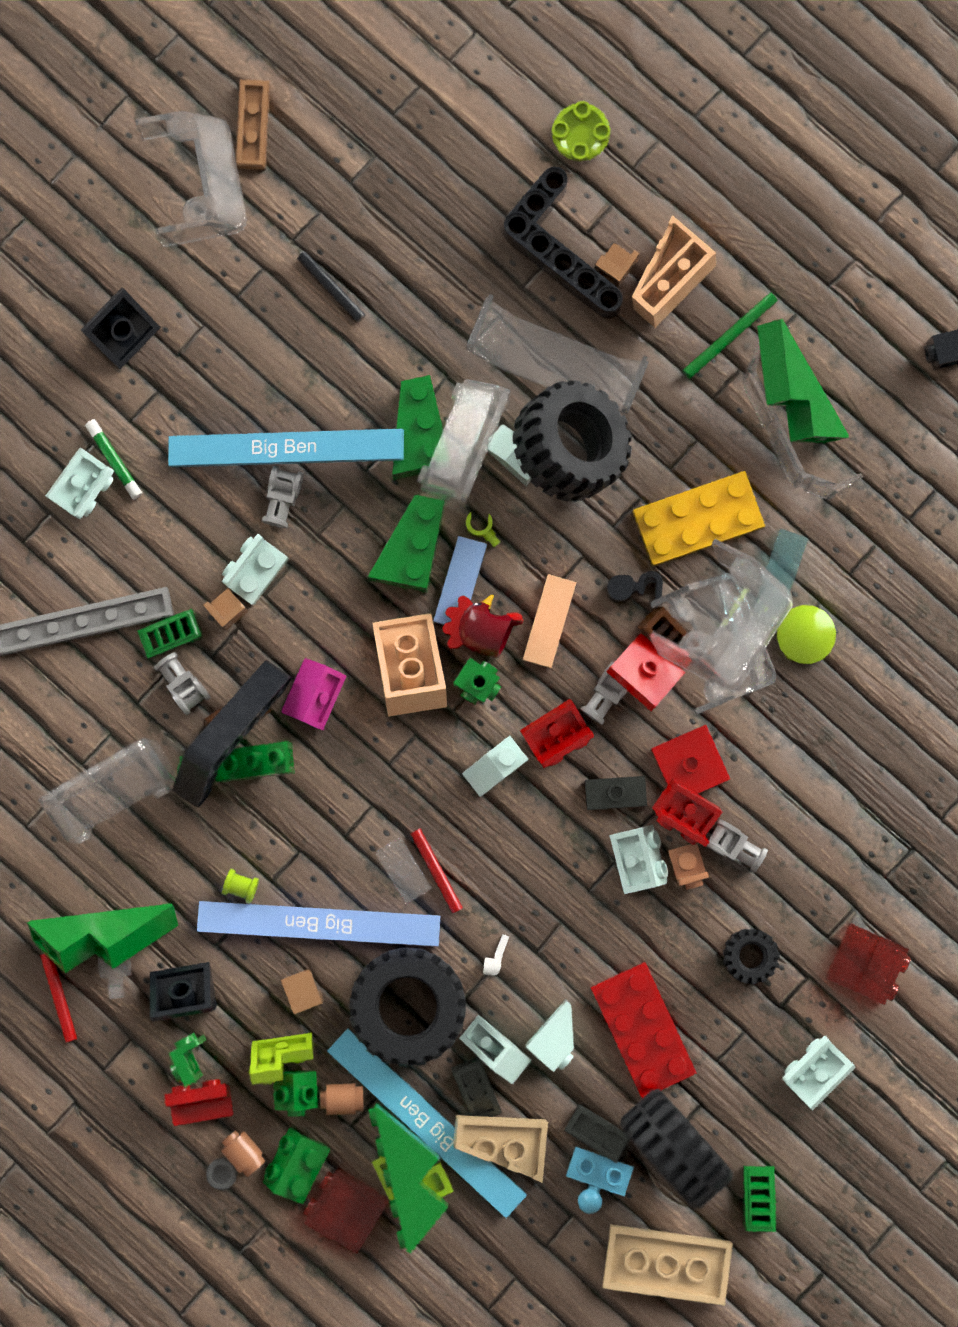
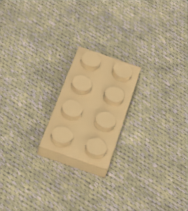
[602,1224,733,1305]

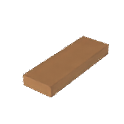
[235,80,270,170]

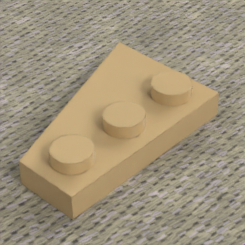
[453,1115,548,1183]

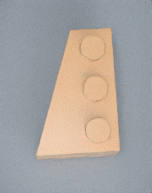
[632,215,716,328]

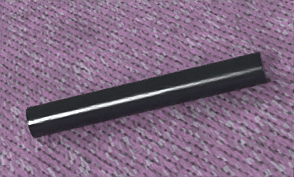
[297,251,366,323]

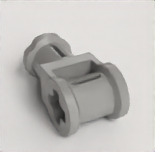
[262,465,303,528]
[154,652,211,716]
[580,661,627,725]
[706,818,768,873]

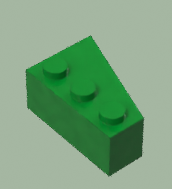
[392,375,451,481]
[368,495,445,592]

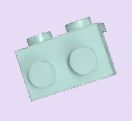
[46,448,114,519]
[782,1036,856,1110]

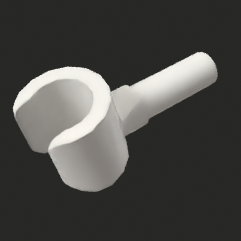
[483,934,509,975]

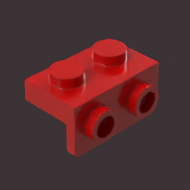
[519,699,594,768]
[652,779,723,847]
[164,1079,234,1126]

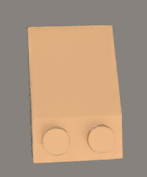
[372,613,447,717]

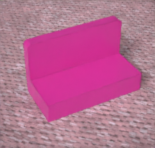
[281,658,347,730]

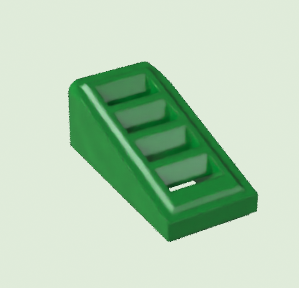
[138,609,204,659]
[743,1166,776,1232]

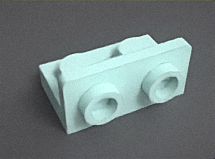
[222,534,289,606]
[610,825,668,894]

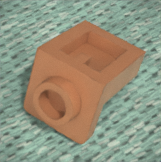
[667,843,709,890]

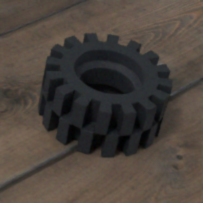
[723,928,780,984]

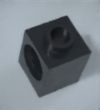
[924,330,958,371]

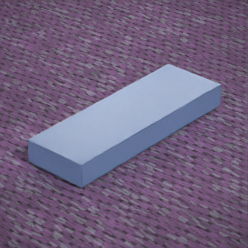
[433,536,487,625]

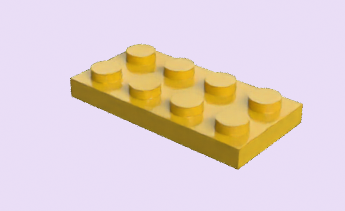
[632,471,765,567]

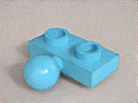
[566,1147,634,1214]

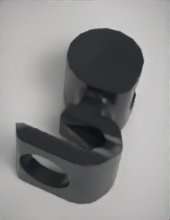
[607,571,663,607]

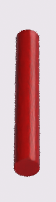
[410,828,463,914]
[40,954,77,1042]

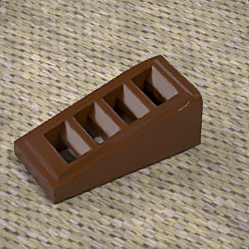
[637,606,703,670]

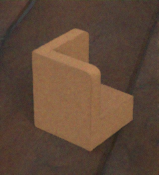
[594,244,640,288]
[203,588,249,631]
[281,969,324,1014]

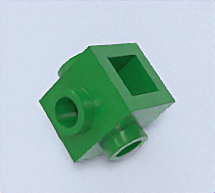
[453,658,501,705]
[273,1070,318,1116]

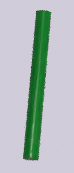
[683,292,778,379]

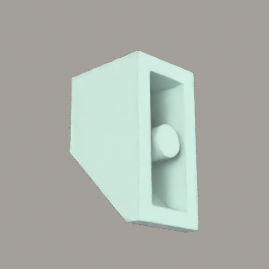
[483,424,531,486]
[462,736,528,797]
[525,999,574,1072]
[459,1015,532,1084]

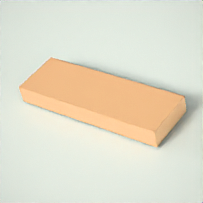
[523,574,576,669]

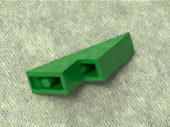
[757,319,849,444]
[177,741,295,783]
[27,903,179,973]
[369,1103,448,1254]

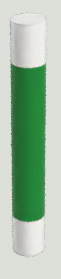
[85,419,143,500]

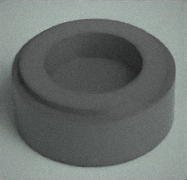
[206,1157,238,1190]

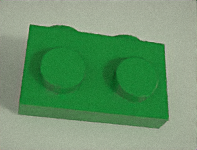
[169,1033,207,1087]
[263,1128,330,1204]

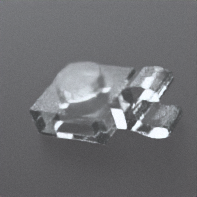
[98,956,132,999]

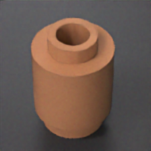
[320,1083,364,1115]
[221,1130,266,1177]

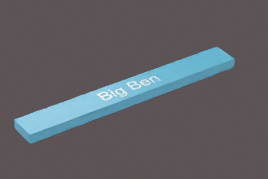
[168,429,404,467]
[327,1028,527,1218]

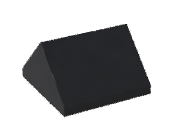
[81,287,161,369]
[150,962,217,1022]

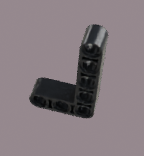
[503,166,623,319]
[172,660,292,808]

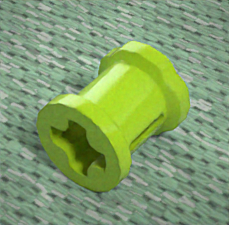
[221,869,259,904]

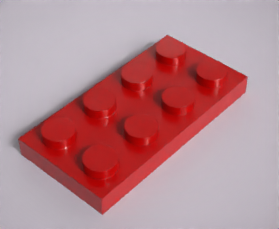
[590,962,697,1098]

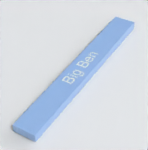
[197,901,441,946]

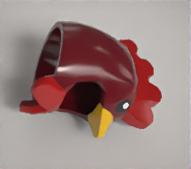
[442,595,523,658]

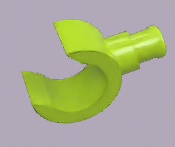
[466,512,501,547]

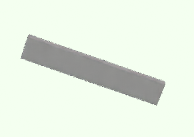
[0,587,174,656]

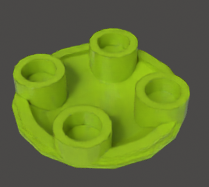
[552,101,610,161]
[777,605,836,664]

